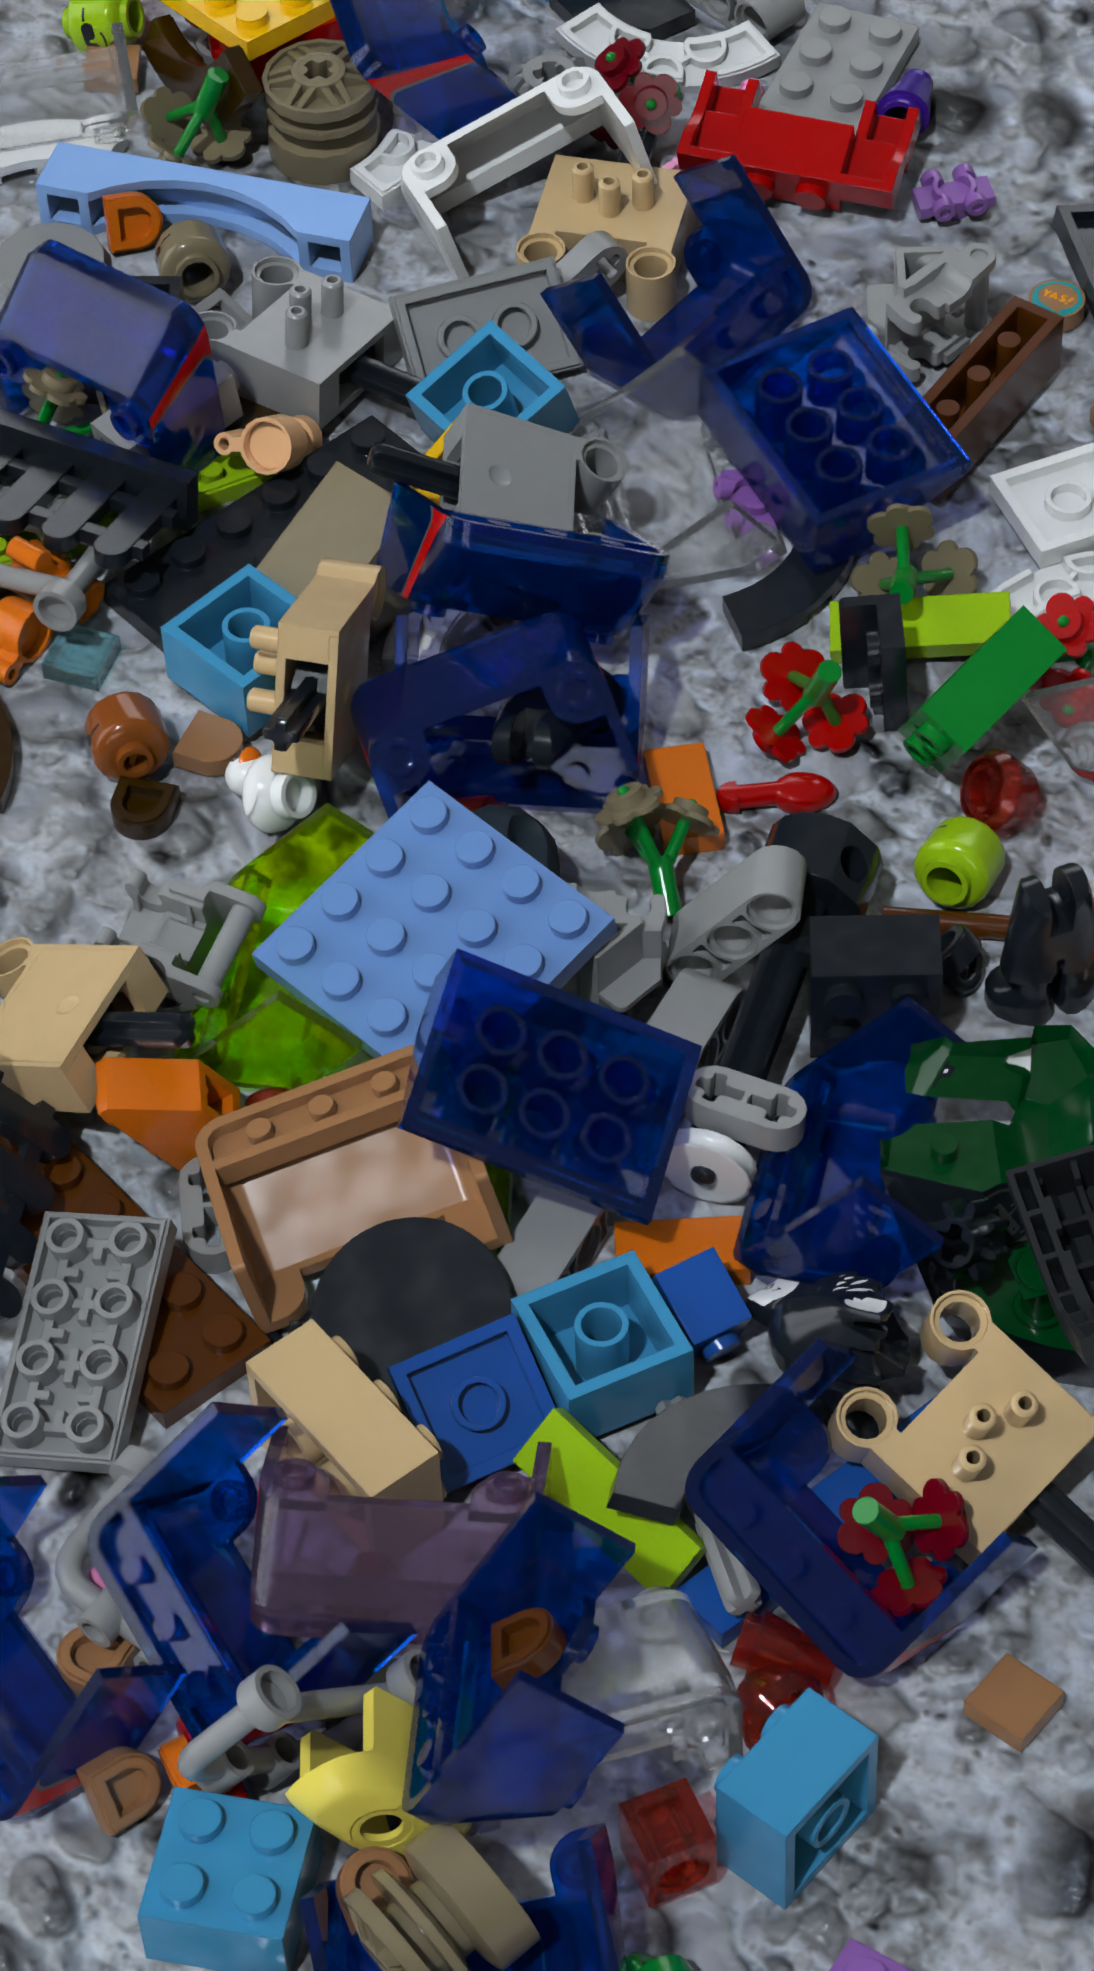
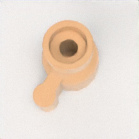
[214,414,323,475]

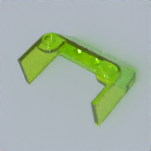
[173,803,375,1092]

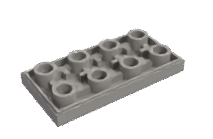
[0,1211,177,1474]

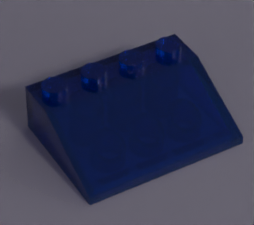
[698,307,972,572]
[398,948,702,1226]

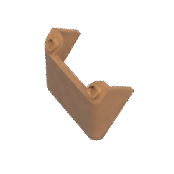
[195,1044,514,1334]

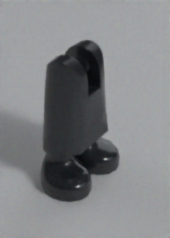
[491,658,626,770]
[984,863,1094,1026]

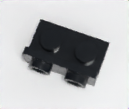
[838,593,908,732]

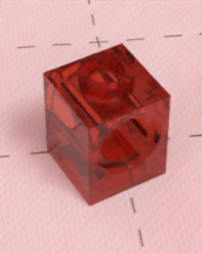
[618,1778,717,1907]

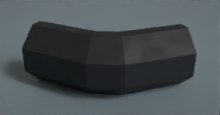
[1005,1145,1094,1370]

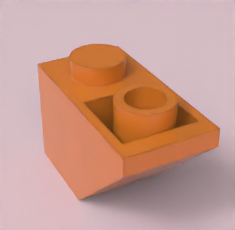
[95,1057,241,1171]

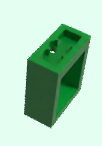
[898,605,1068,773]

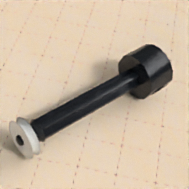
[656,811,884,1205]

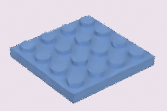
[252,780,618,1091]

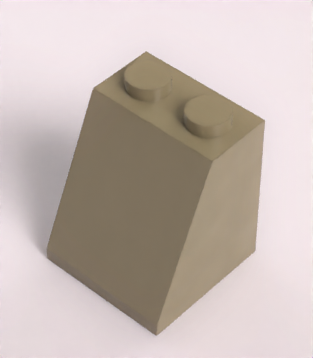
[256,461,466,639]

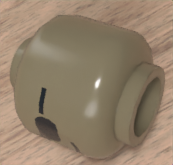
[155,220,231,303]

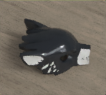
[746,1271,910,1439]

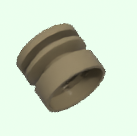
[262,38,382,185]
[341,1816,541,1971]

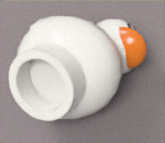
[225,746,317,833]

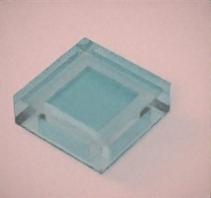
[41,625,122,692]

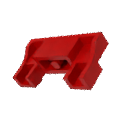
[676,70,921,211]

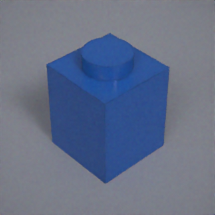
[652,1246,752,1363]

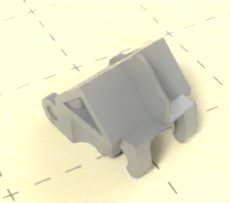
[866,243,996,382]
[94,868,267,1013]
[555,883,668,1032]

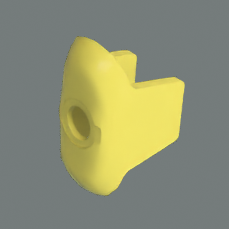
[285,1686,472,1866]

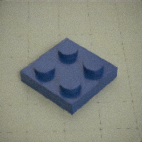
[386,1313,556,1493]

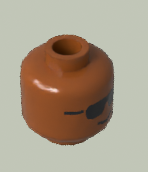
[84,691,170,781]

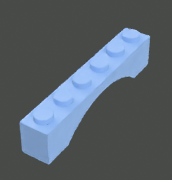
[35,141,374,283]

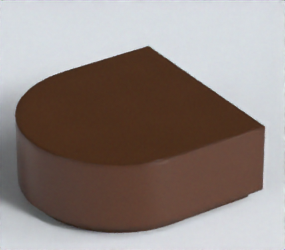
[491,1607,567,1692]

